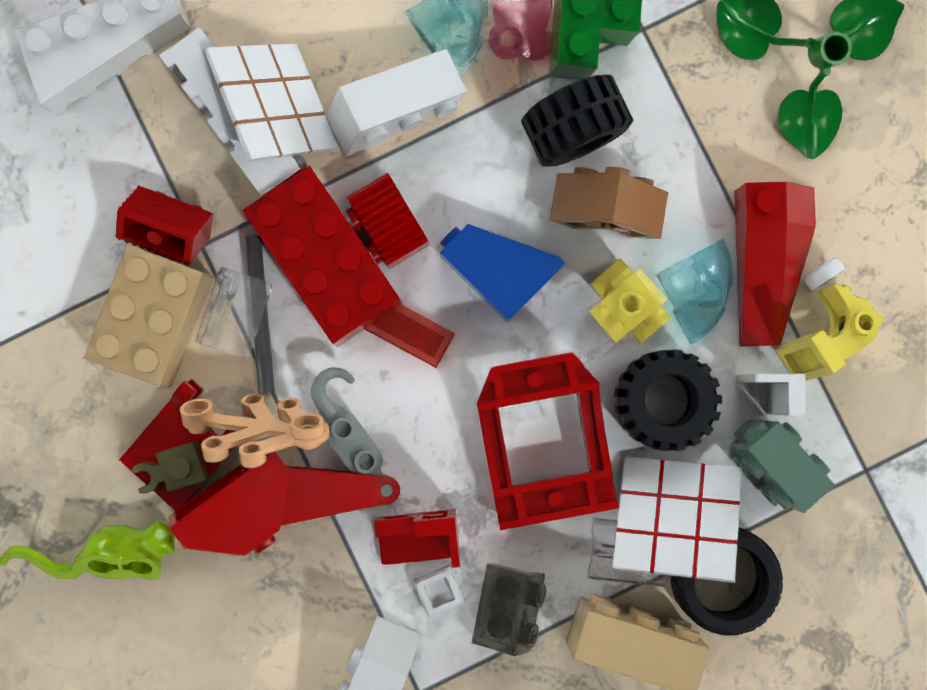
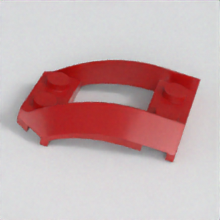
[477,352,619,531]

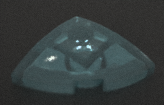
[405,0,489,74]
[656,239,733,345]

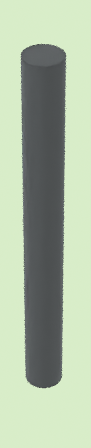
[245,235,275,394]

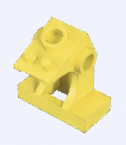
[589,258,672,344]
[775,284,884,381]

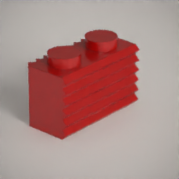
[345,173,430,269]
[115,185,213,266]

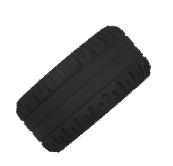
[670,527,783,636]

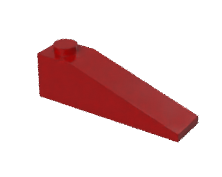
[734,182,816,346]

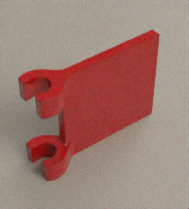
[119,379,237,511]

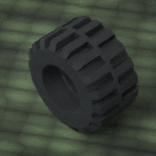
[521,75,634,166]
[614,349,722,451]

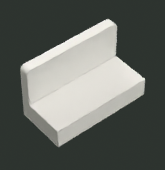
[736,374,806,416]

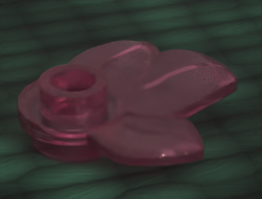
[488,0,552,61]

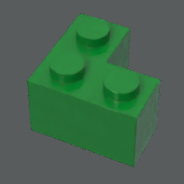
[549,0,642,80]

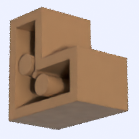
[550,166,668,239]

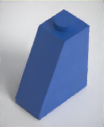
[440,224,565,322]

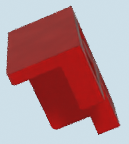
[374,509,460,568]

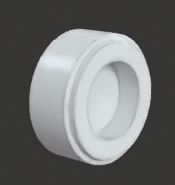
[804,257,846,292]

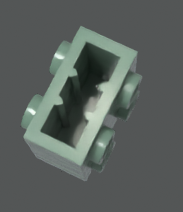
[729,420,835,513]

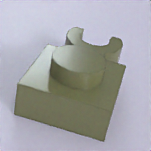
[132,440,210,494]

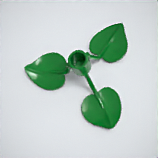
[716,0,905,159]

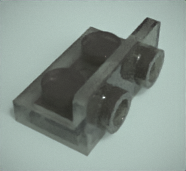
[471,563,547,656]

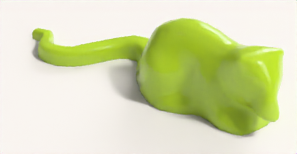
[0,521,175,580]

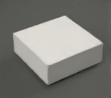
[414,564,466,619]

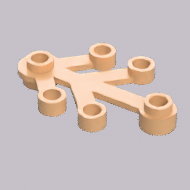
[180,393,330,468]

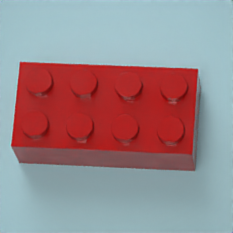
[242,165,403,347]

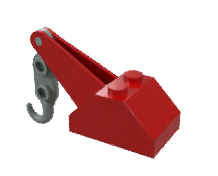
[169,367,400,556]

